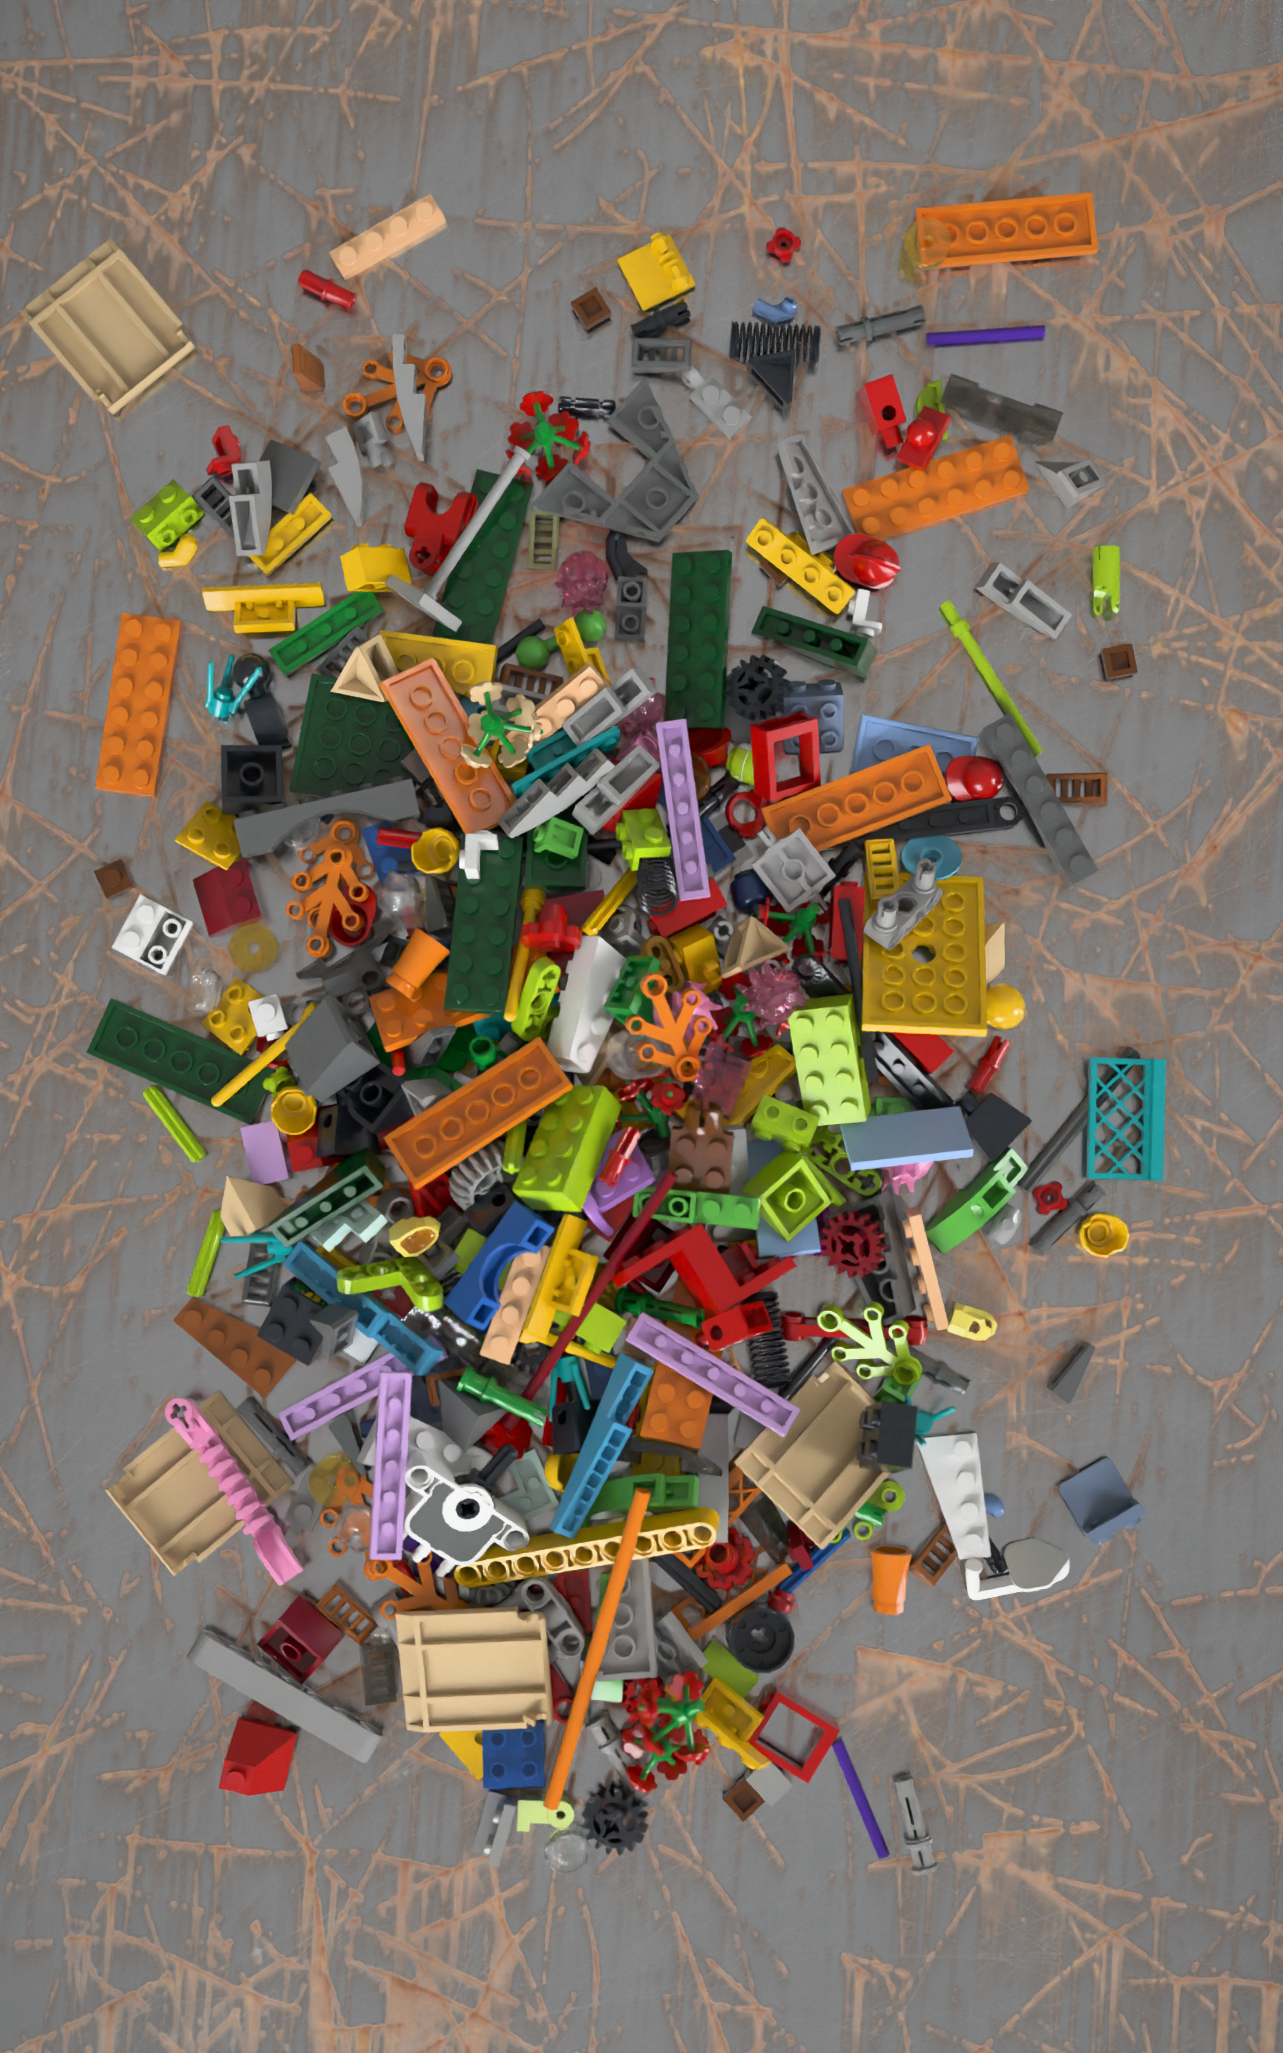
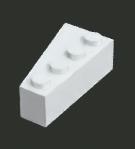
[547,936,627,1073]
[356,1417,493,1474]

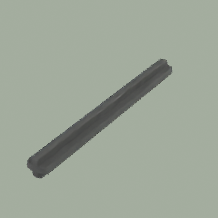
[1018,1047,1141,1193]

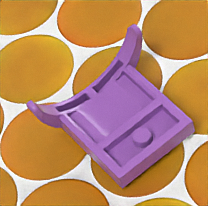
[583,1128,656,1236]

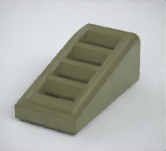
[527,509,559,571]

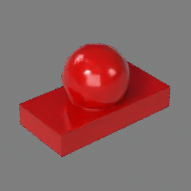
[896,405,952,472]

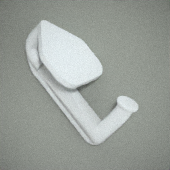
[965,1538,1070,1600]

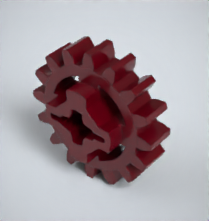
[820,1210,887,1278]

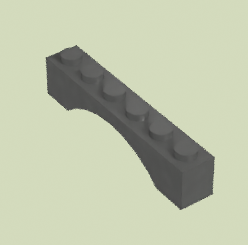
[979,713,1099,889]
[233,776,420,858]

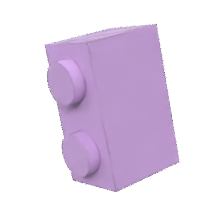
[240,1120,293,1185]

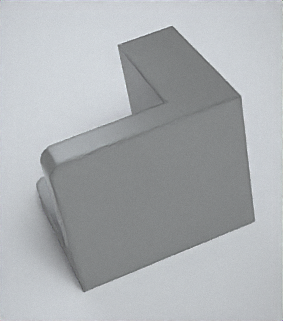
[745,1759,793,1807]

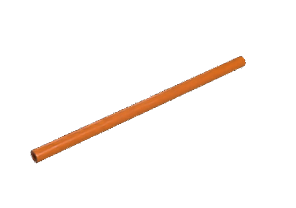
[543,1488,651,1810]

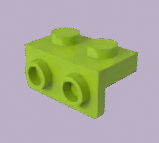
[130,479,204,552]
[616,808,671,871]
[749,1095,819,1154]

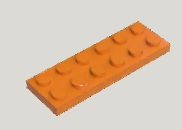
[914,192,1098,270]
[841,434,1030,541]
[95,613,182,798]
[380,658,517,835]
[761,744,952,852]
[368,945,560,1052]
[383,1036,573,1190]
[640,1275,733,1451]

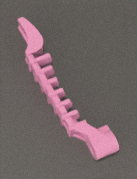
[165,1397,304,1586]

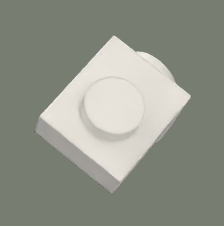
[847,589,882,638]
[459,830,499,879]
[248,994,290,1041]

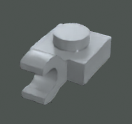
[352,412,393,468]

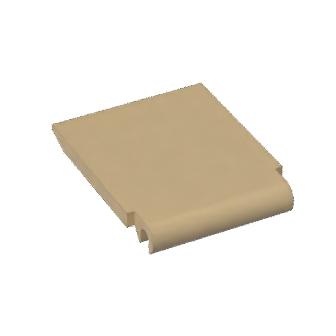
[19,238,195,415]
[734,1360,889,1550]
[105,1390,295,1576]
[396,1607,554,1732]

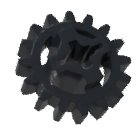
[726,655,790,721]
[582,1785,649,1855]

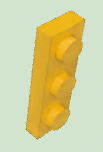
[248,493,333,577]

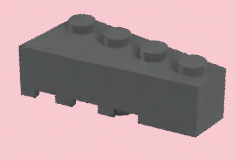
[827,1188,916,1326]

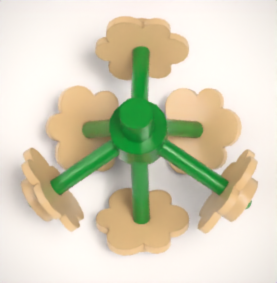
[461,681,544,768]

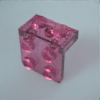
[692,1034,752,1121]

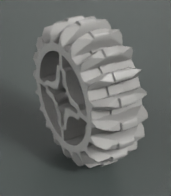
[448,1139,525,1210]

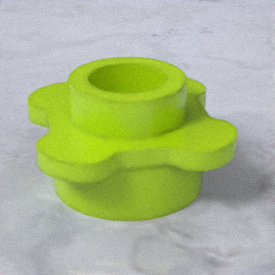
[263,1066,296,1098]

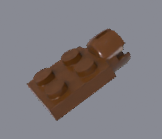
[669,1101,734,1194]

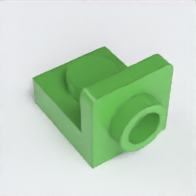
[533,817,584,859]
[868,1097,911,1117]
[874,1366,923,1404]

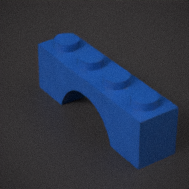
[444,1201,555,1331]

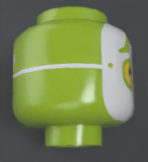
[726,743,754,785]

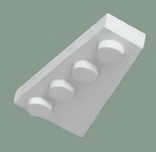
[917,1433,991,1559]

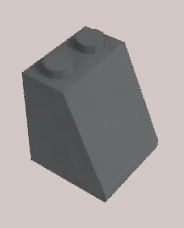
[285,995,381,1102]

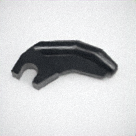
[605,530,648,583]

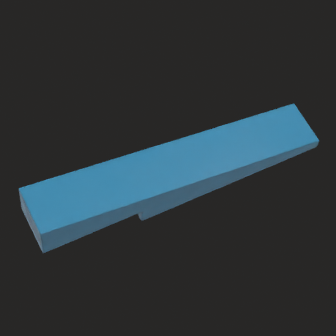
[283,1240,444,1376]
[549,1352,654,1539]

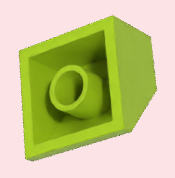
[740,1150,832,1242]

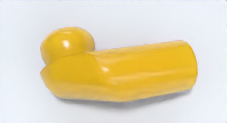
[158,533,198,567]

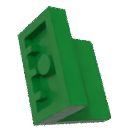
[603,955,661,1039]

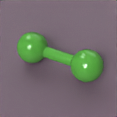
[516,608,606,670]

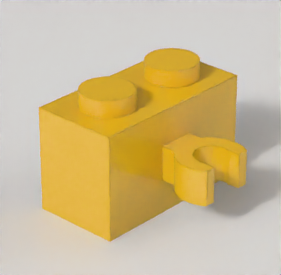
[340,543,412,592]
[667,924,722,995]

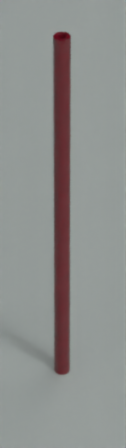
[503,1170,678,1430]

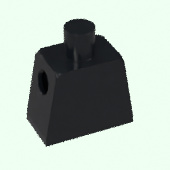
[956,1089,1032,1163]
[316,1092,381,1159]
[463,1182,538,1238]
[552,1383,601,1455]

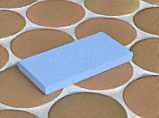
[850,714,979,780]
[840,1106,973,1171]
[747,1139,821,1260]

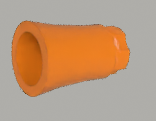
[386,928,450,998]
[870,1545,913,1615]

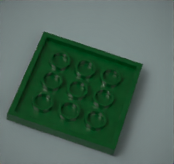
[289,673,415,799]

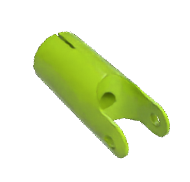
[1093,545,1120,616]

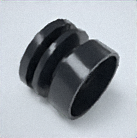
[725,1601,795,1673]

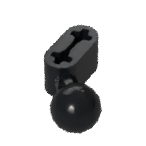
[233,653,291,747]

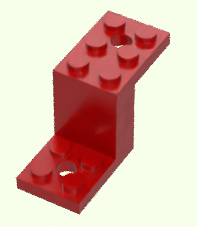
[612,1223,797,1320]

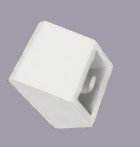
[112,894,194,976]

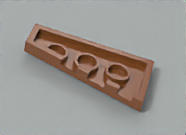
[173,1297,297,1398]

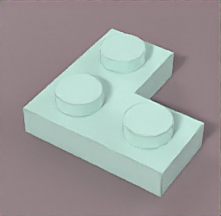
[310,1199,388,1252]
[497,1448,560,1520]

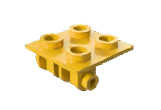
[617,232,696,312]
[175,800,241,870]
[201,976,264,1055]

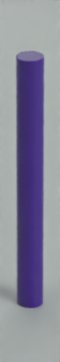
[926,325,1045,345]
[832,1739,890,1859]

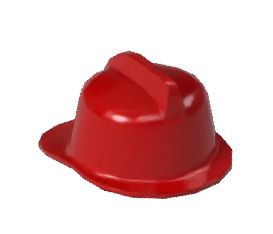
[834,533,902,589]
[688,727,732,768]

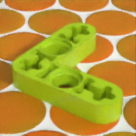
[511,957,561,1041]
[806,1125,883,1198]
[337,1257,443,1311]

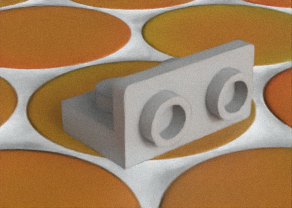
[584,911,647,959]
[472,1790,518,1868]

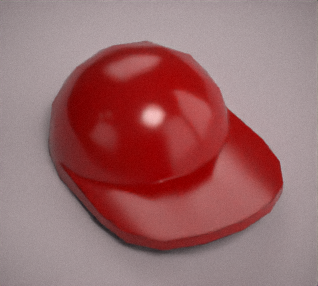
[945,756,1004,802]
[329,883,377,946]

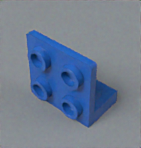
[482,1722,545,1791]

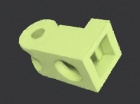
[517,1793,574,1832]

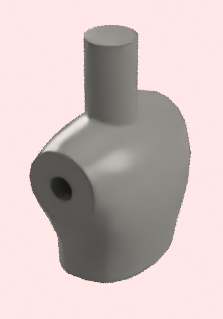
[986,1203,1022,1245]

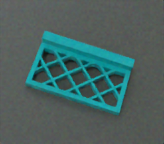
[1086,1057,1166,1181]

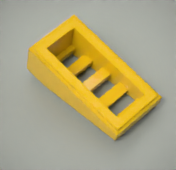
[863,839,900,903]

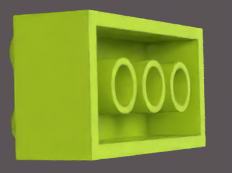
[787,994,871,1126]
[512,1085,622,1212]

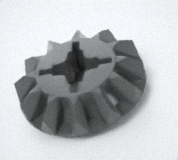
[469,1580,517,1605]

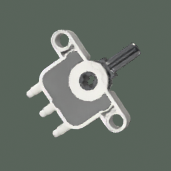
[403,1444,529,1577]

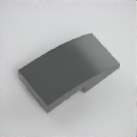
[615,576,648,642]

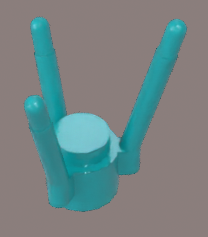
[204,654,262,718]
[220,1232,293,1279]
[549,1354,592,1422]
[904,1395,956,1446]

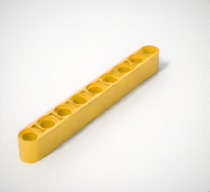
[454,1507,720,1588]

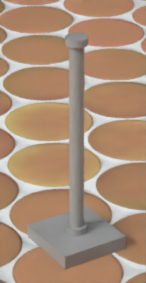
[385,445,531,632]

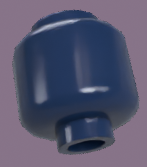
[729,869,773,916]

